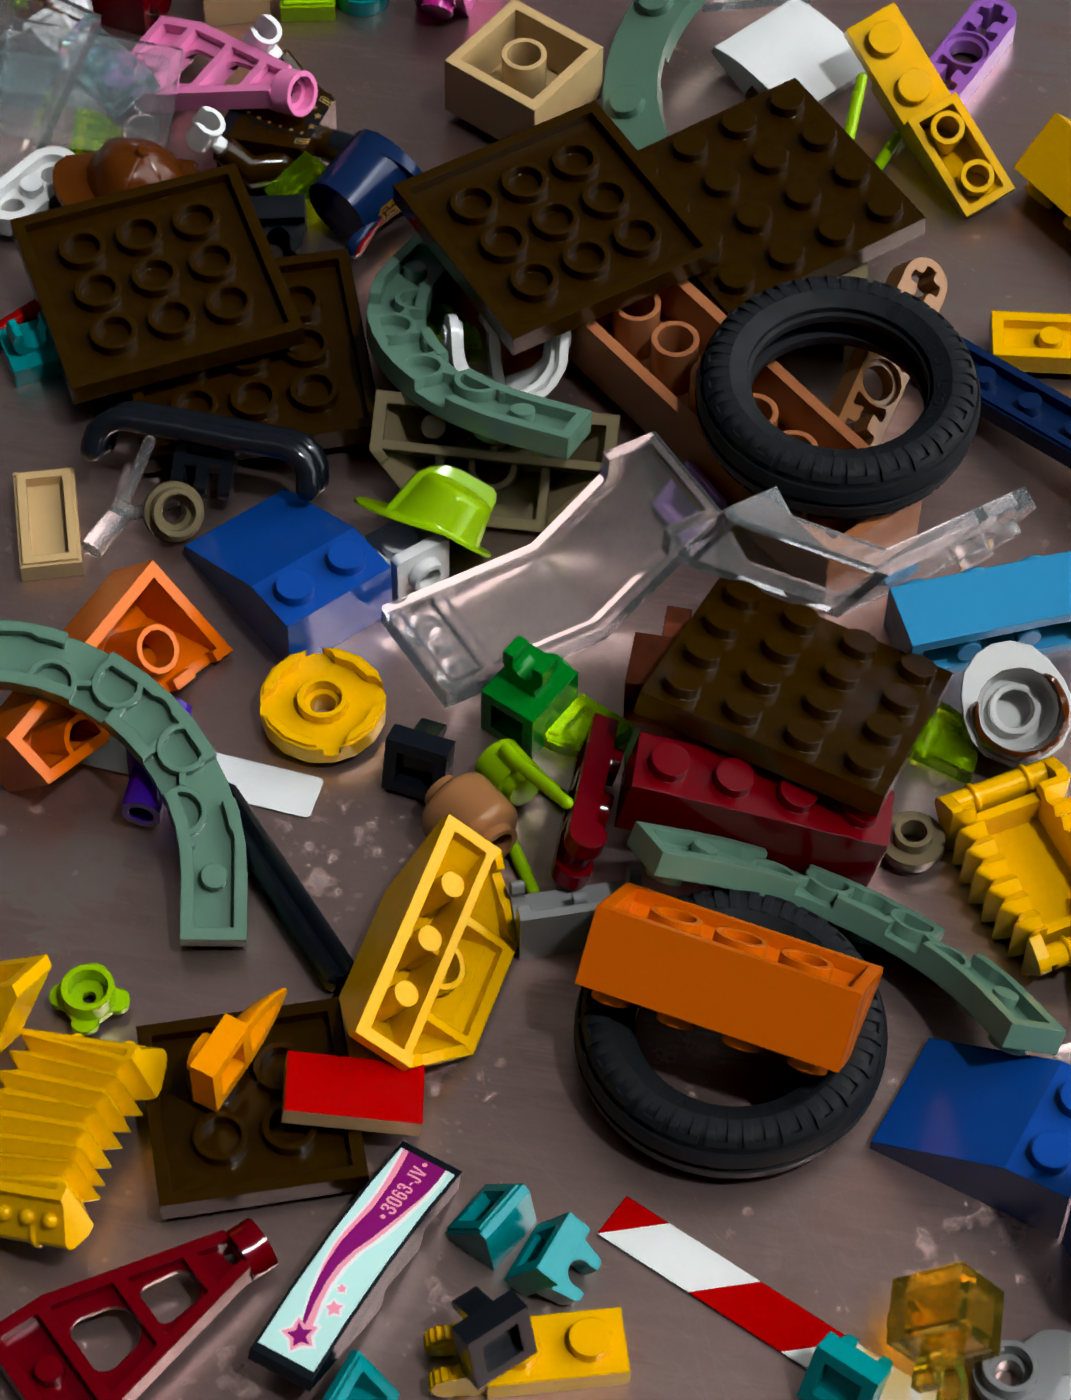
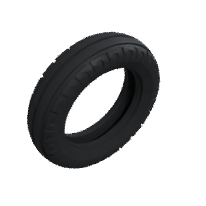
[695,275,981,520]
[574,889,888,1180]

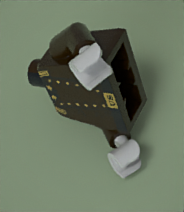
[186,14,354,189]

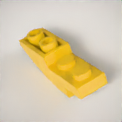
[844,2,1015,219]

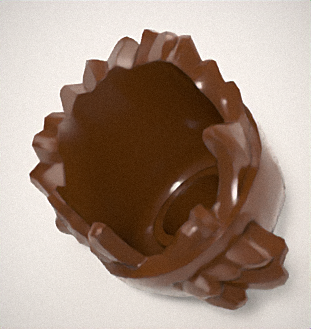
[52,137,200,206]

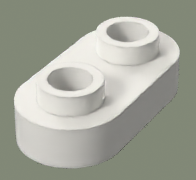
[0,146,74,236]

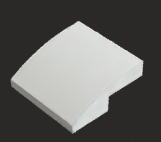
[711,0,867,105]

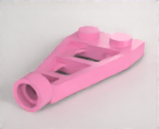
[97,15,318,117]

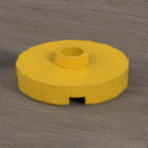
[260,648,386,763]

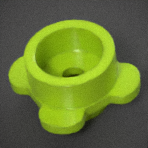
[49,963,130,1036]

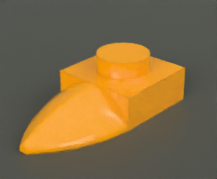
[187,988,287,1112]

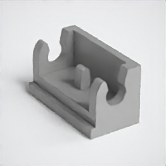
[509,862,649,961]

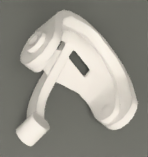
[440,314,571,398]

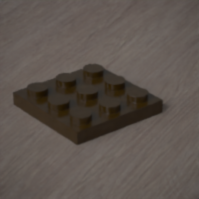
[136,997,369,1220]

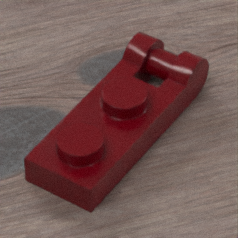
[551,713,624,890]

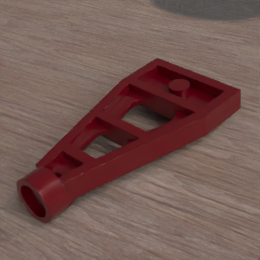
[0,1218,278,1400]

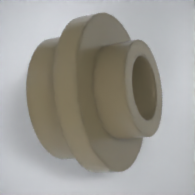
[142,481,204,542]
[884,811,945,874]

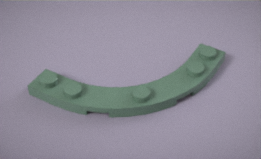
[603,0,707,151]
[366,235,592,460]
[0,619,248,947]
[627,821,1067,1056]

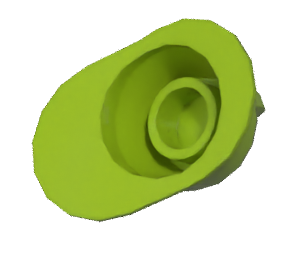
[354,465,497,558]

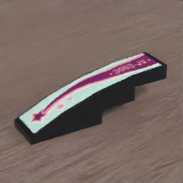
[248,1141,463,1392]

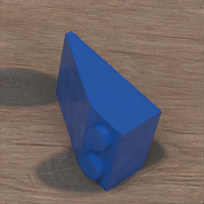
[184,489,393,661]
[870,1038,1071,1238]

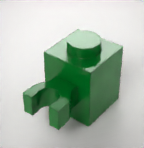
[481,635,578,759]

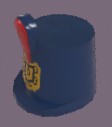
[308,129,422,259]

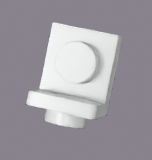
[363,520,450,603]

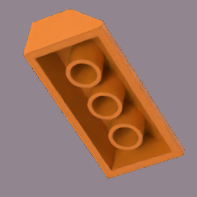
[574,882,884,1075]

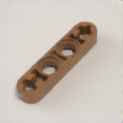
[828,257,948,447]

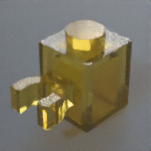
[886,1261,1004,1400]

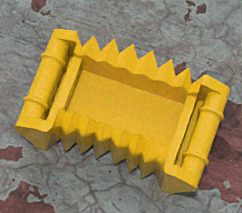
[935,756,1071,978]
[0,1028,167,1250]

